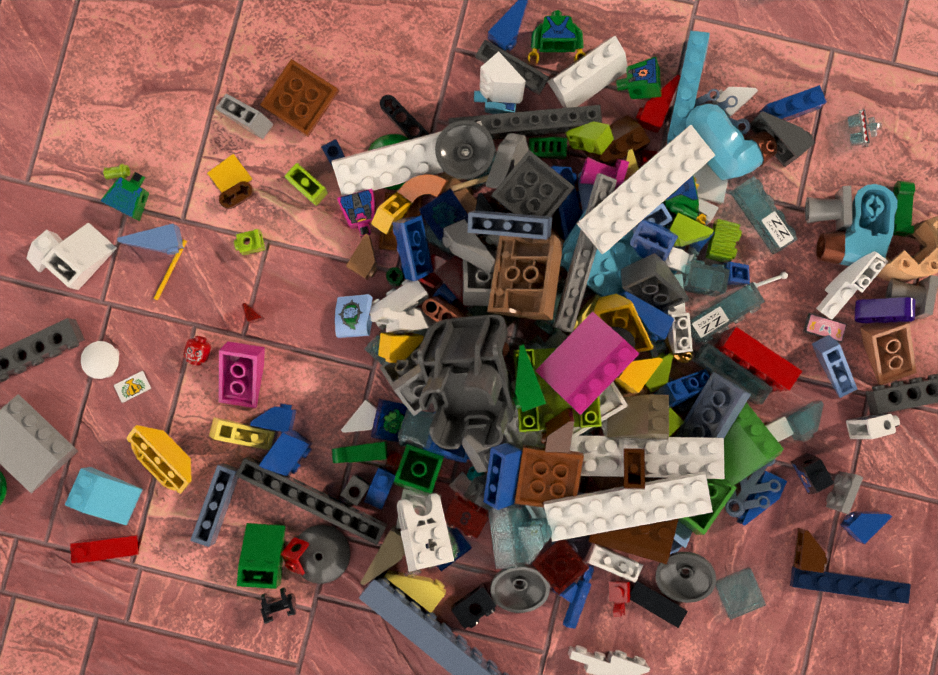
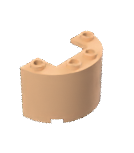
[877,215,938,282]

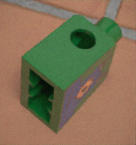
[616,57,662,99]

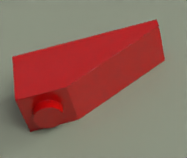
[636,75,681,133]
[70,535,139,564]

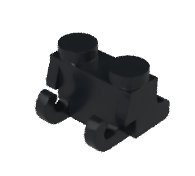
[261,587,296,624]

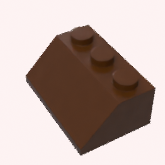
[583,115,651,167]

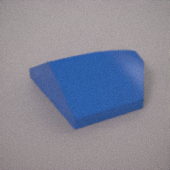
[630,219,678,261]

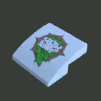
[335,294,373,338]

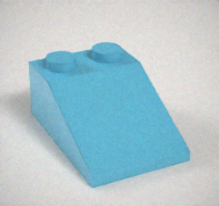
[65,467,143,525]

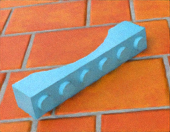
[667,31,710,144]

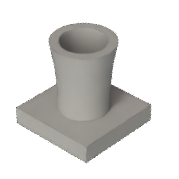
[805,186,853,232]
[885,275,938,320]

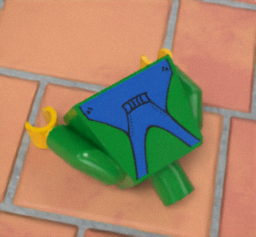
[528,10,586,64]
[661,175,706,225]

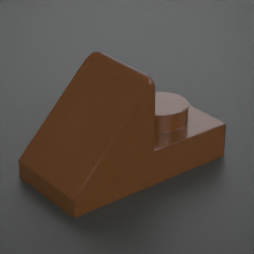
[624,448,645,490]

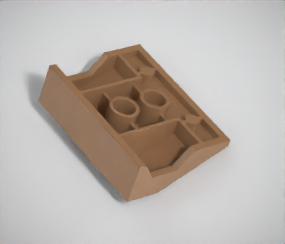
[488,235,563,320]

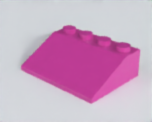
[536,311,639,415]

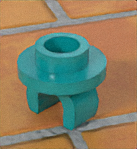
[467,466,485,481]

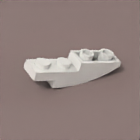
[816,251,889,319]
[663,274,693,353]
[371,307,436,334]
[568,645,650,675]

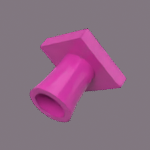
[580,157,629,190]

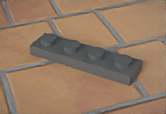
[475,40,550,95]

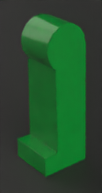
[893,181,915,237]
[332,441,388,463]

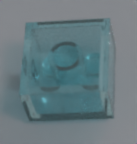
[681,260,730,297]

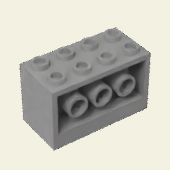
[380,335,432,416]

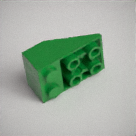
[237,523,286,589]

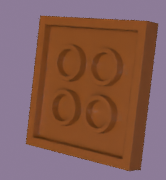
[260,59,339,137]
[515,445,584,507]

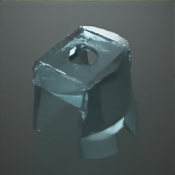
[398,409,435,449]

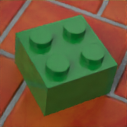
[394,444,444,496]

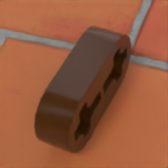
[219,181,254,209]

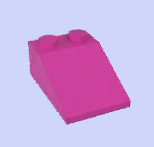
[219,341,265,408]

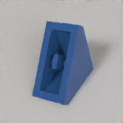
[719,262,750,285]

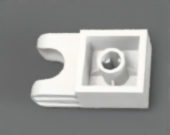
[397,493,454,572]

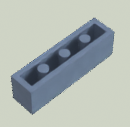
[467,210,552,240]
[190,463,239,547]

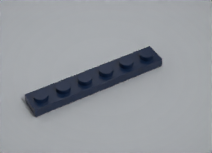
[790,566,911,604]

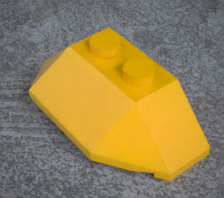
[127,425,192,494]

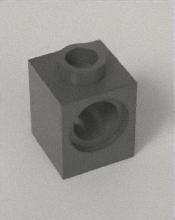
[341,474,371,506]

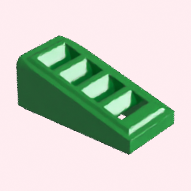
[528,137,567,160]

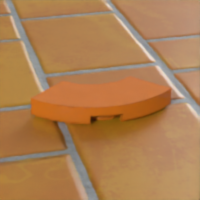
[398,174,449,203]

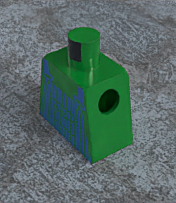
[101,172,149,221]

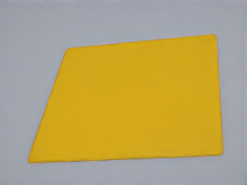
[207,154,252,198]

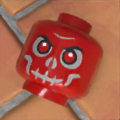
[183,336,212,366]

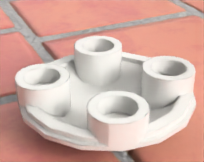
[81,341,120,379]

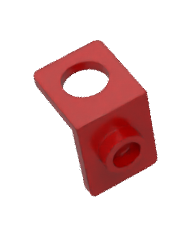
[418,254,448,288]
[281,537,309,576]

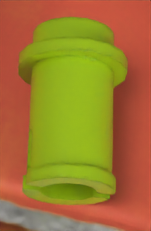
[103,164,130,180]

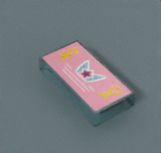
[803,313,847,343]

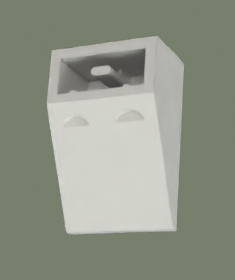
[41,223,117,290]

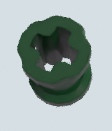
[386,267,404,287]

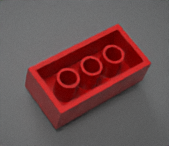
[713,327,802,392]

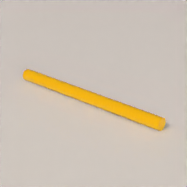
[154,239,187,300]

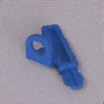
[551,565,594,629]

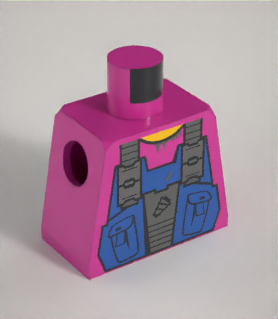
[337,189,376,237]

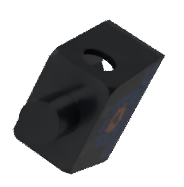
[791,453,834,494]

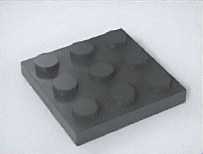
[491,150,575,217]

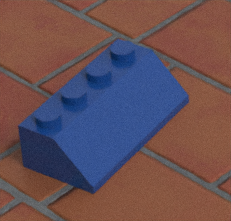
[551,166,583,241]

